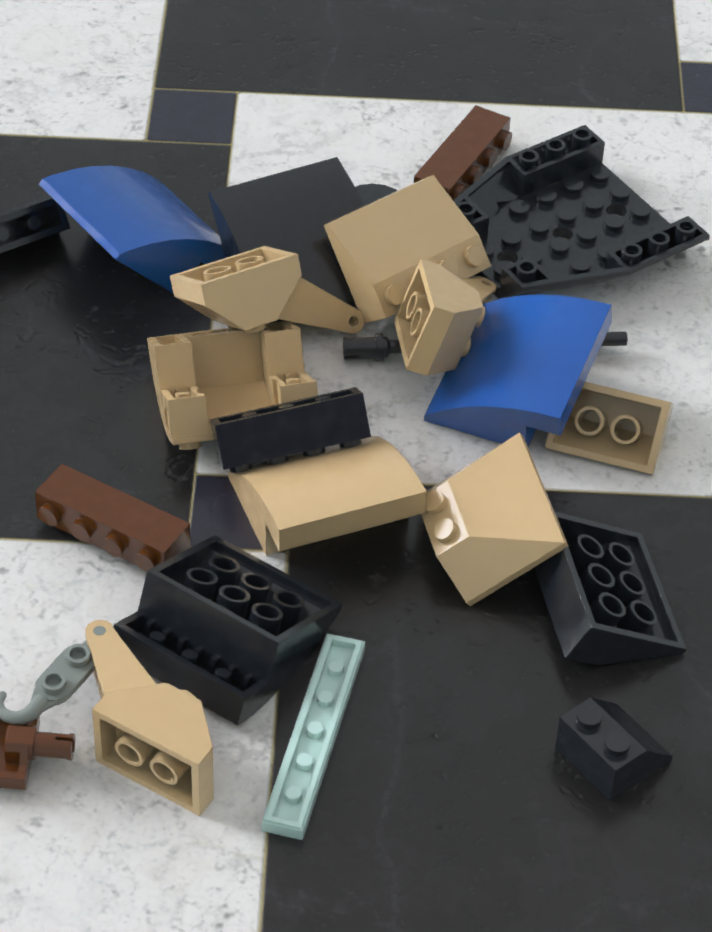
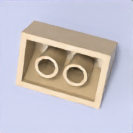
[545,382,674,475]

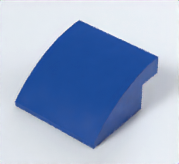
[39,166,225,294]
[424,294,612,447]

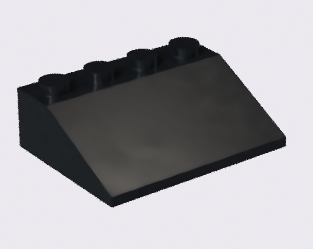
[534,511,687,665]

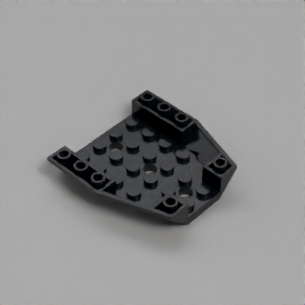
[453,125,710,299]

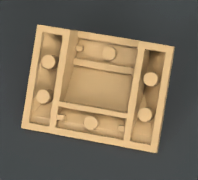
[421,432,568,606]

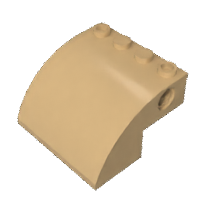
[147,321,318,450]

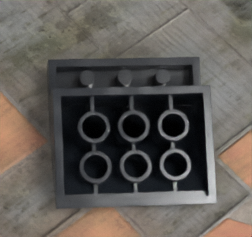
[208,157,364,323]
[113,535,342,726]

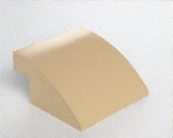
[228,435,427,555]

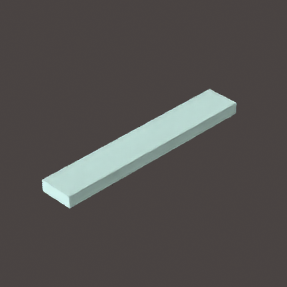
[262,633,365,840]

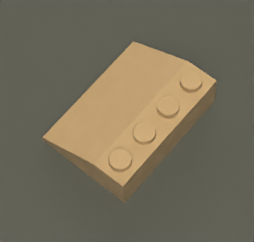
[324,175,491,323]

